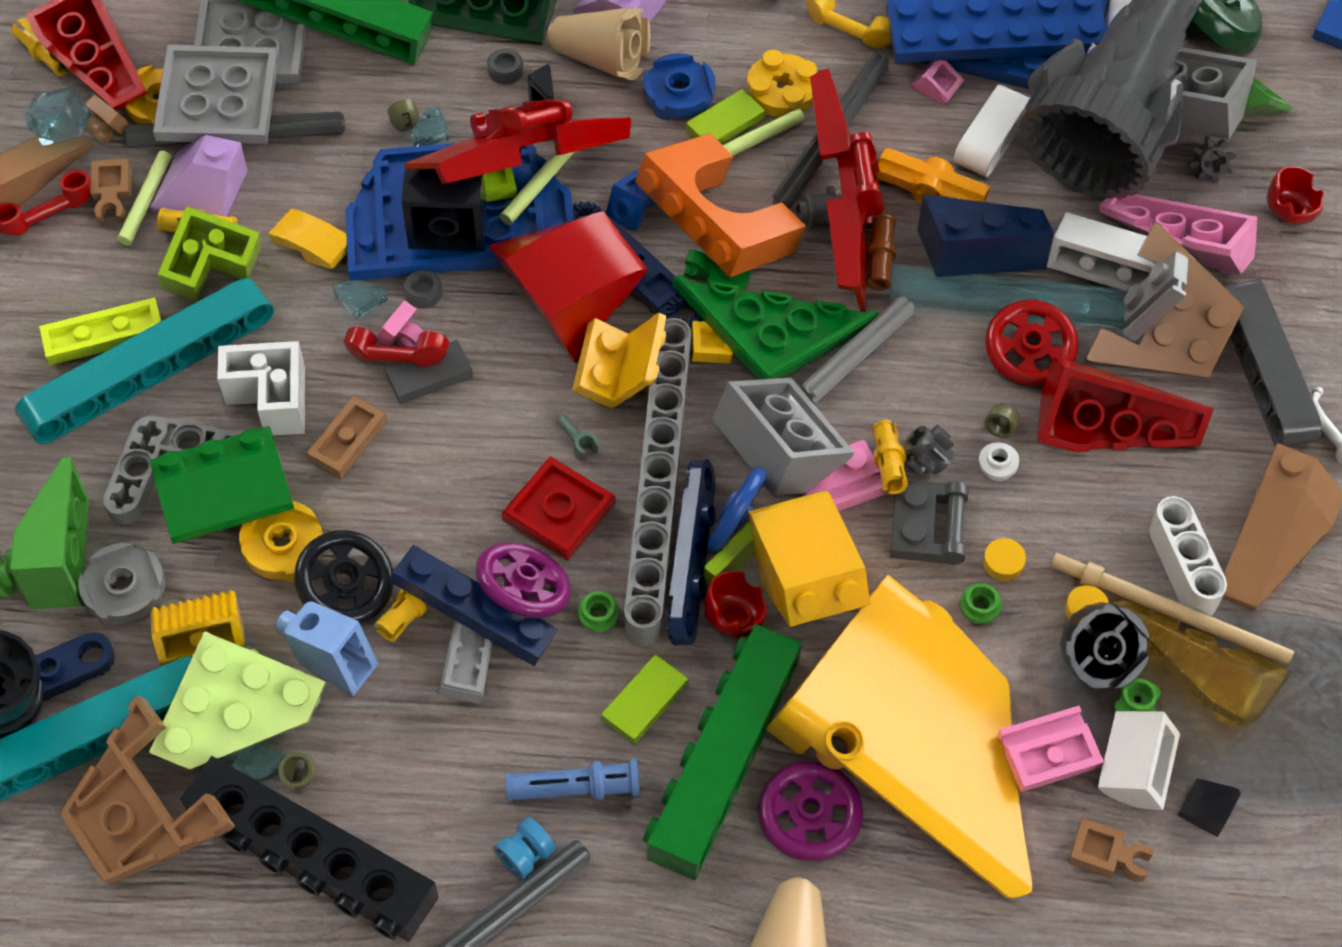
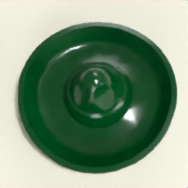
[1185,0,1262,54]

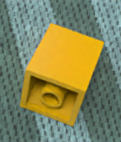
[748,490,871,627]

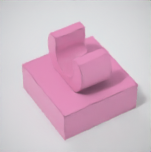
[376,300,424,347]

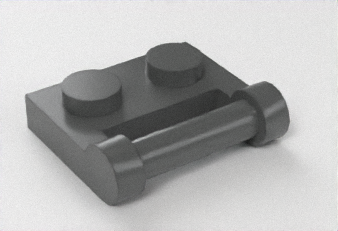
[890,481,969,564]

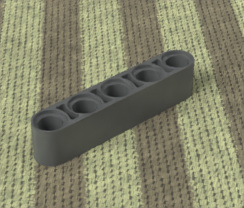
[1223,279,1322,446]

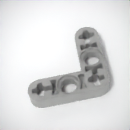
[103,416,239,524]

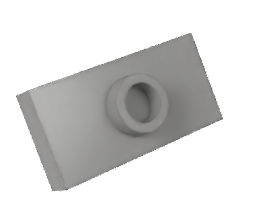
[438,620,493,704]

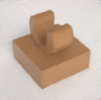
[83,94,131,145]

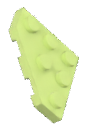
[149,631,326,771]

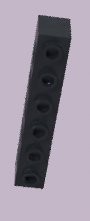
[180,756,439,942]

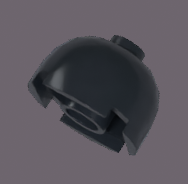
[1060,602,1150,689]

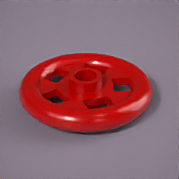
[985,300,1079,387]

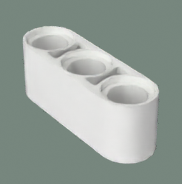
[953,84,1030,178]
[1149,496,1227,616]

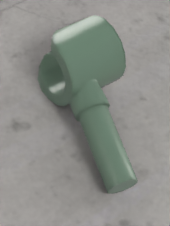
[558,415,599,461]

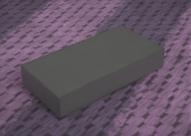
[384,340,473,404]

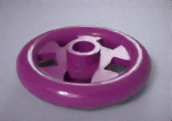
[475,542,571,618]
[758,761,863,861]

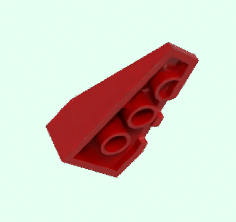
[25,0,148,111]
[1037,357,1214,452]

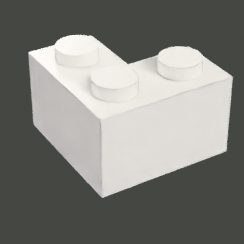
[217,341,305,436]

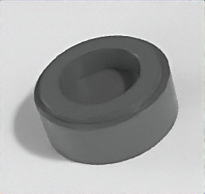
[487,49,523,84]
[403,270,443,309]

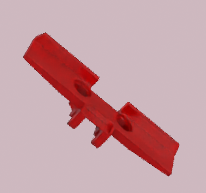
[810,69,885,312]
[404,99,631,183]

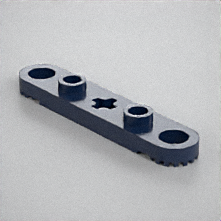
[573,201,704,329]
[666,459,716,646]
[0,633,115,701]

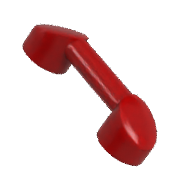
[0,170,91,235]
[343,327,450,367]

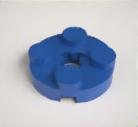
[643,53,715,120]

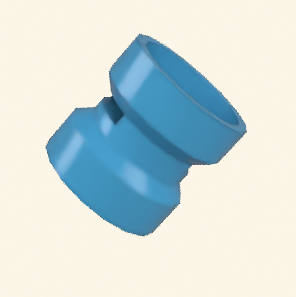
[493,816,556,880]

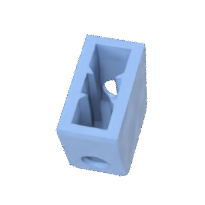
[276,601,379,696]

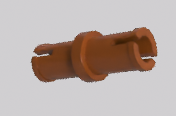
[866,214,897,291]

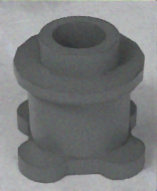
[796,186,837,230]

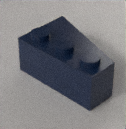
[917,194,1054,277]

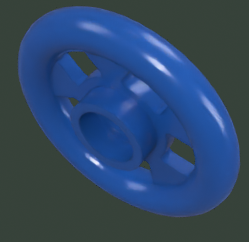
[707,467,767,554]

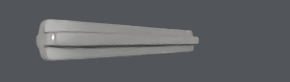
[802,296,914,403]

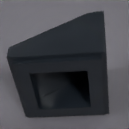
[528,64,554,101]
[1178,778,1242,837]

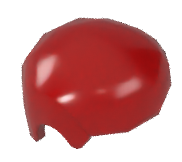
[1266,166,1324,225]
[704,571,768,638]

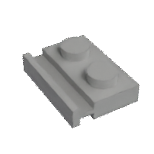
[1123,251,1188,342]

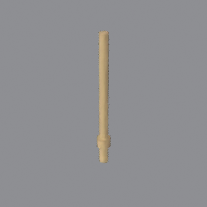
[1050,552,1294,666]

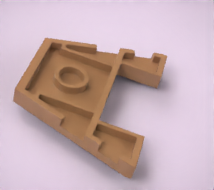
[1084,222,1244,378]
[59,695,236,884]

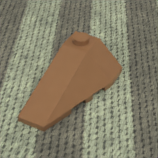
[0,123,94,207]
[1222,443,1342,611]

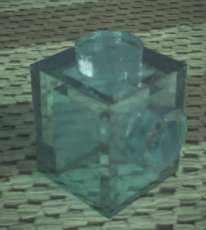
[24,85,91,146]

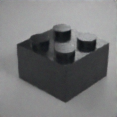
[401,169,488,251]

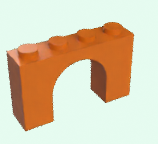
[635,133,806,277]

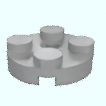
[78,542,166,626]

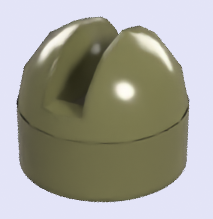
[387,99,419,131]
[985,403,1020,438]
[278,752,316,788]

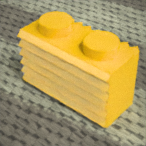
[151,590,246,666]

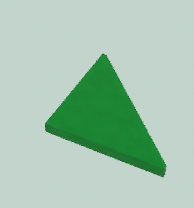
[672,275,879,380]

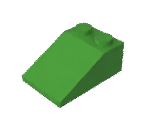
[5,457,89,609]

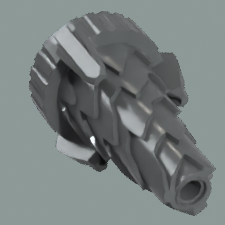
[1019,0,1202,199]

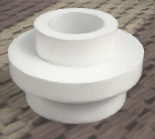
[978,442,1019,481]

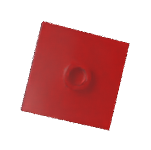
[501,456,616,561]

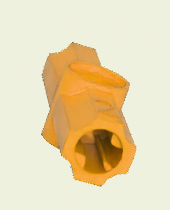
[876,148,991,204]

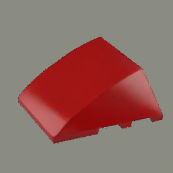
[488,211,648,364]

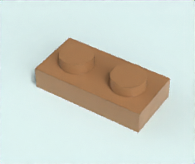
[306,395,388,479]

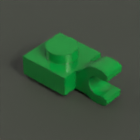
[684,249,753,291]

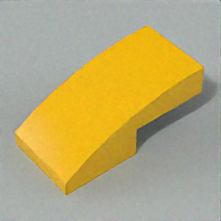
[268,208,347,269]

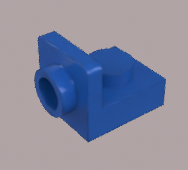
[606,171,656,231]

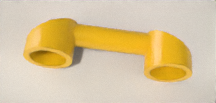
[806,0,891,48]

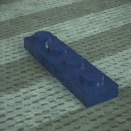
[389,544,557,667]

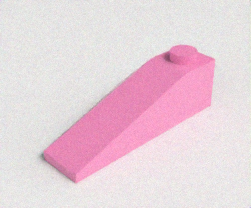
[1099,194,1258,274]

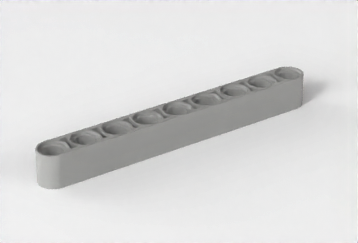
[624,318,691,647]

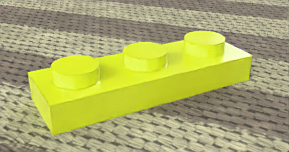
[39,297,162,366]

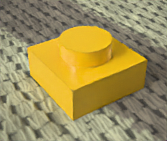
[691,321,732,364]

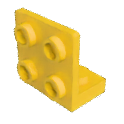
[572,312,666,409]

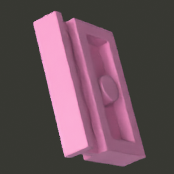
[801,440,888,511]
[997,706,1104,792]

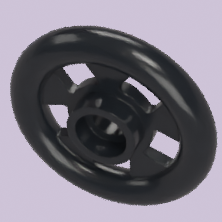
[294,530,394,624]

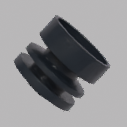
[0,630,44,739]

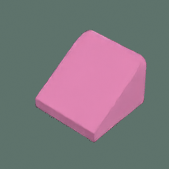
[910,60,965,104]

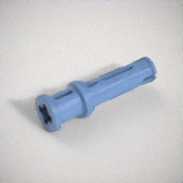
[506,758,640,802]

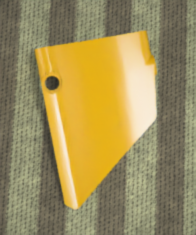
[766,574,1032,899]

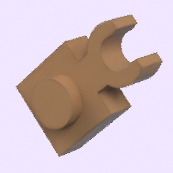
[90,158,132,224]
[1068,818,1154,882]

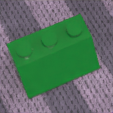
[150,426,294,544]

